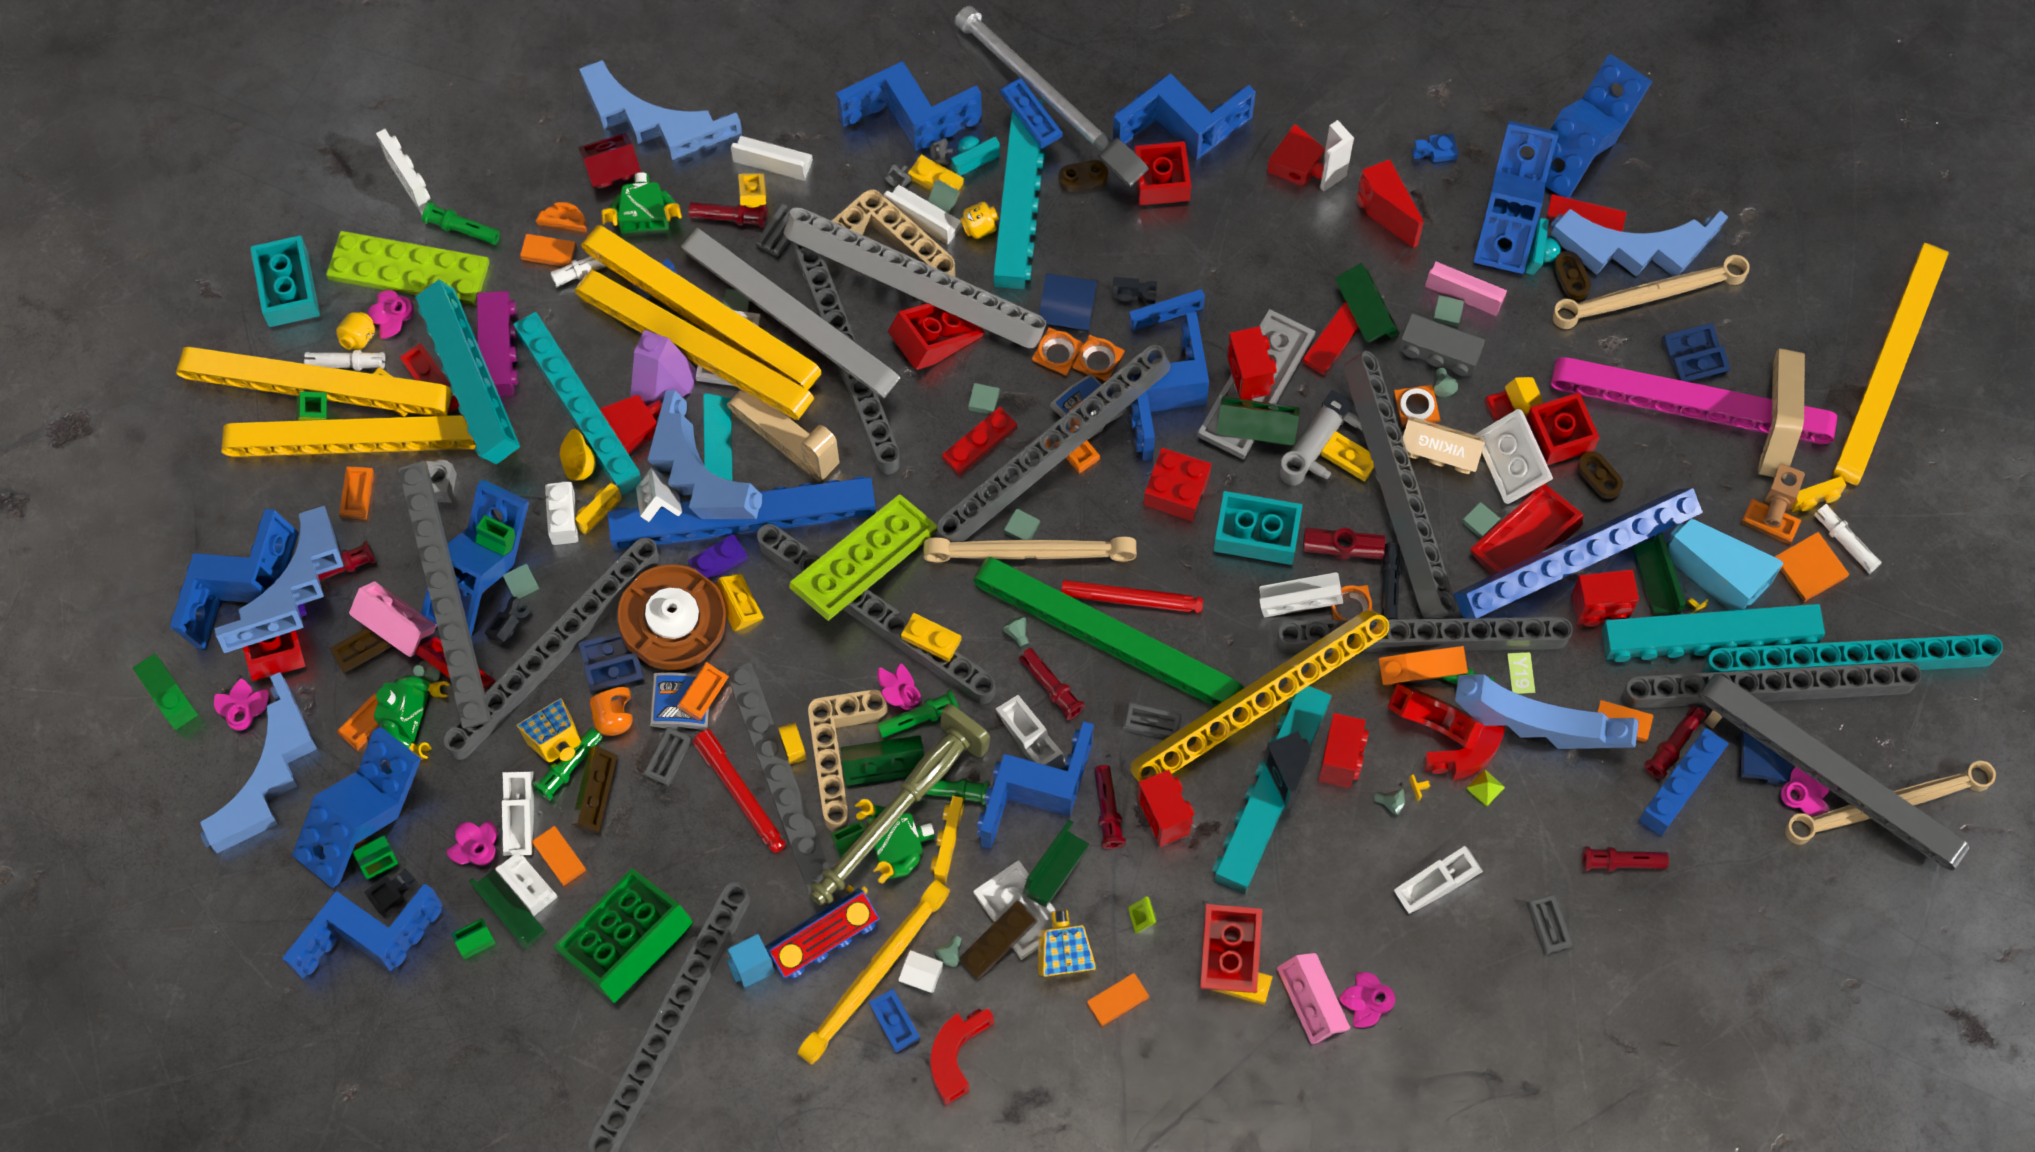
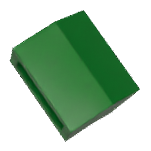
[475,515,515,556]
[830,820,867,859]
[353,836,398,879]
[451,917,496,960]

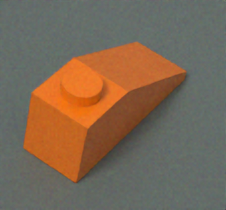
[1379,646,1468,686]

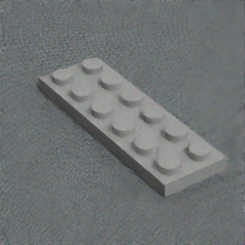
[1197,309,1315,460]

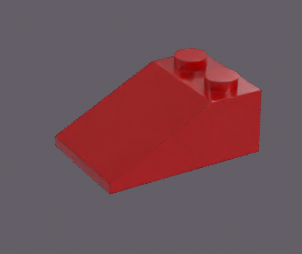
[1356,159,1424,248]
[887,303,985,370]
[1200,904,1262,993]

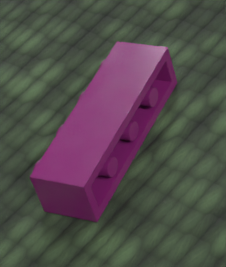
[477,291,518,396]

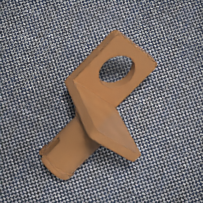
[1763,464,1805,528]

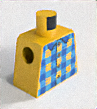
[517,698,581,762]
[1038,909,1096,976]

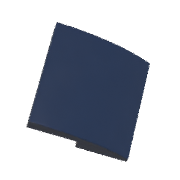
[1039,273,1097,331]
[1662,323,1731,382]
[579,632,644,693]
[1741,730,1795,785]

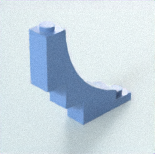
[579,60,742,160]
[1549,209,1728,277]
[648,390,762,519]
[214,506,344,653]
[200,672,317,853]
[1455,674,1638,749]

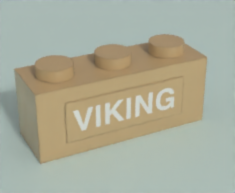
[1403,416,1486,474]

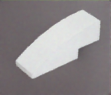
[996,695,1065,769]
[502,772,534,856]
[1394,846,1483,914]

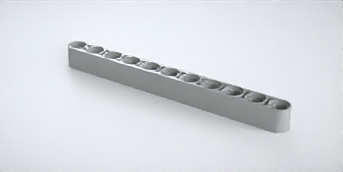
[783,207,1046,348]
[680,227,900,399]

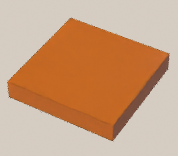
[1775,532,1849,602]

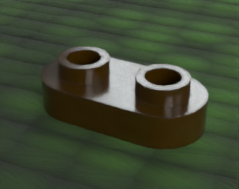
[1058,160,1108,192]
[1554,251,1591,300]
[1578,451,1623,499]

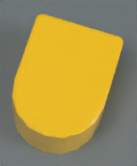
[1505,377,1543,416]
[778,722,807,765]

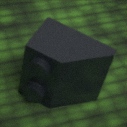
[1264,731,1311,810]

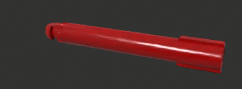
[1061,580,1203,613]
[692,729,785,853]

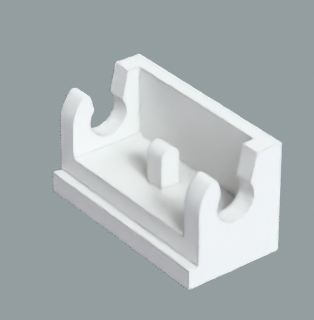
[495,853,558,916]

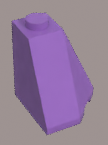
[631,330,697,406]

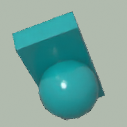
[951,135,1000,176]
[1525,218,1561,275]

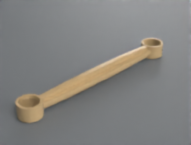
[1552,255,1750,329]
[924,537,1137,563]
[1785,761,1996,845]

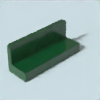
[1335,263,1400,342]
[1217,396,1300,445]
[1631,532,1685,617]
[840,735,924,786]
[1022,820,1089,908]
[469,869,546,950]

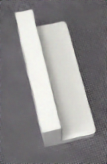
[1320,120,1354,192]
[731,136,812,181]
[884,185,962,245]
[636,467,682,522]
[1259,572,1343,618]

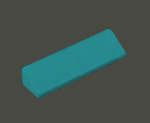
[703,393,733,481]

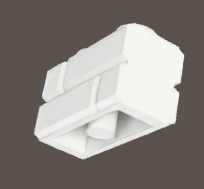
[545,482,579,545]

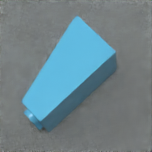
[1666,518,1784,611]

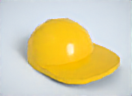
[559,428,596,481]

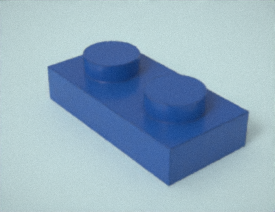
[869,989,920,1053]

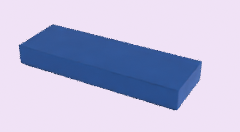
[1000,77,1062,149]
[1128,289,1205,331]

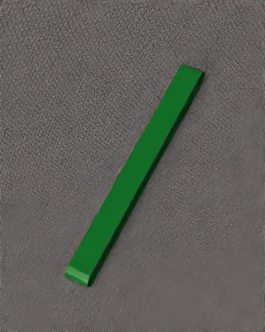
[973,557,1244,707]

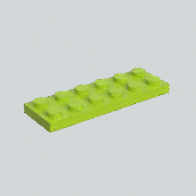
[326,231,490,307]
[789,494,937,621]

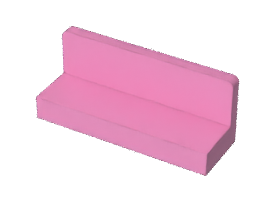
[1425,262,1507,316]
[349,581,437,657]
[1277,953,1350,1044]

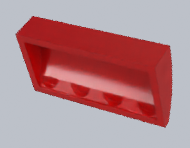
[1470,484,1583,576]

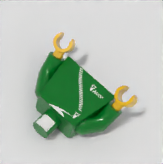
[602,173,682,233]
[374,675,450,760]
[855,799,935,883]

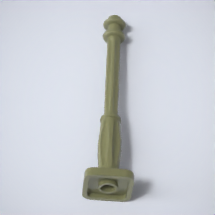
[809,704,990,905]

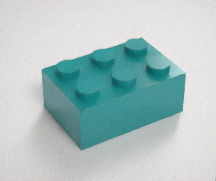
[250,235,320,327]
[1213,491,1303,565]

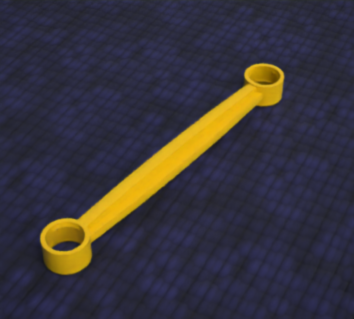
[797,880,950,1065]

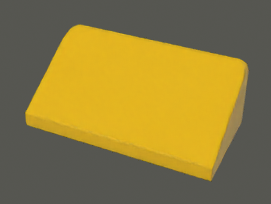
[715,573,764,631]

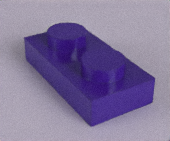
[688,534,748,580]

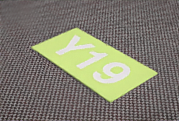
[1508,652,1535,694]

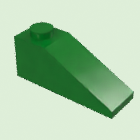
[132,653,198,730]

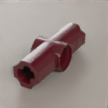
[1303,527,1385,560]

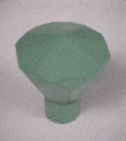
[1433,368,1458,397]
[1002,617,1029,647]
[413,660,441,683]
[1374,789,1405,815]
[934,935,962,967]

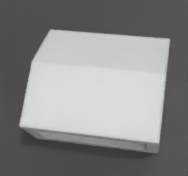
[899,950,943,993]

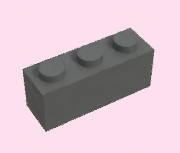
[1399,314,1485,377]

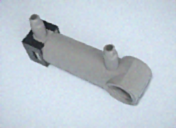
[1279,390,1363,485]

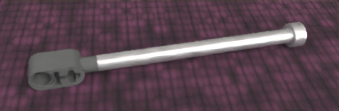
[955,6,1149,187]

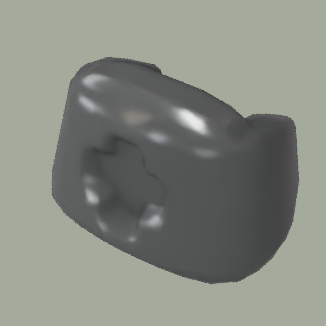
[930,138,954,165]
[884,163,911,188]

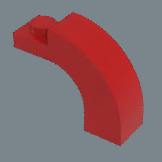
[1387,683,1484,749]
[1423,725,1505,780]
[931,1008,994,1106]

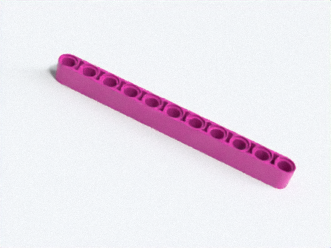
[1551,357,1837,444]

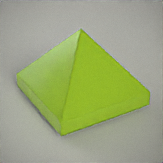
[1466,769,1505,807]
[1128,897,1156,933]

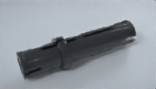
[1380,542,1402,620]

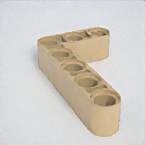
[832,190,955,277]
[1758,348,1805,479]
[727,390,839,482]
[808,690,888,832]

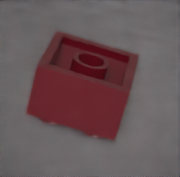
[578,132,641,188]

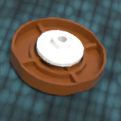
[618,564,726,670]

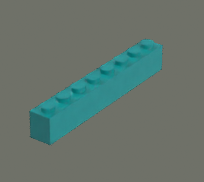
[994,99,1048,290]
[416,279,520,464]
[513,312,642,496]
[1601,604,1825,662]
[1212,686,1332,895]

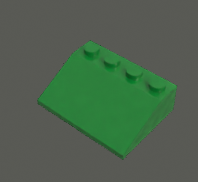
[553,868,694,1003]

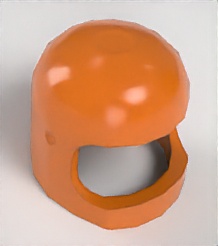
[589,687,633,736]

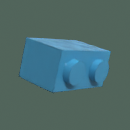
[726,934,775,988]

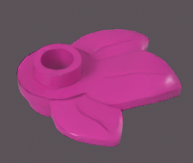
[366,290,414,339]
[877,663,921,711]
[214,679,269,731]
[1781,767,1830,817]
[446,820,498,866]
[1339,972,1396,1028]

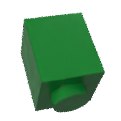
[296,391,327,421]

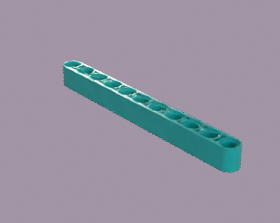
[1703,634,2003,673]

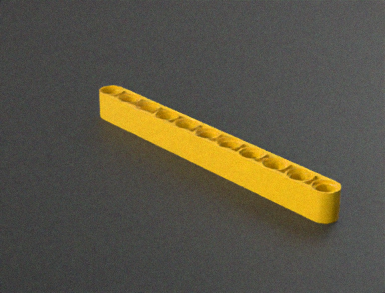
[581,225,822,390]
[1832,242,1949,486]
[574,269,814,420]
[176,347,453,416]
[221,415,476,457]
[1130,610,1389,782]

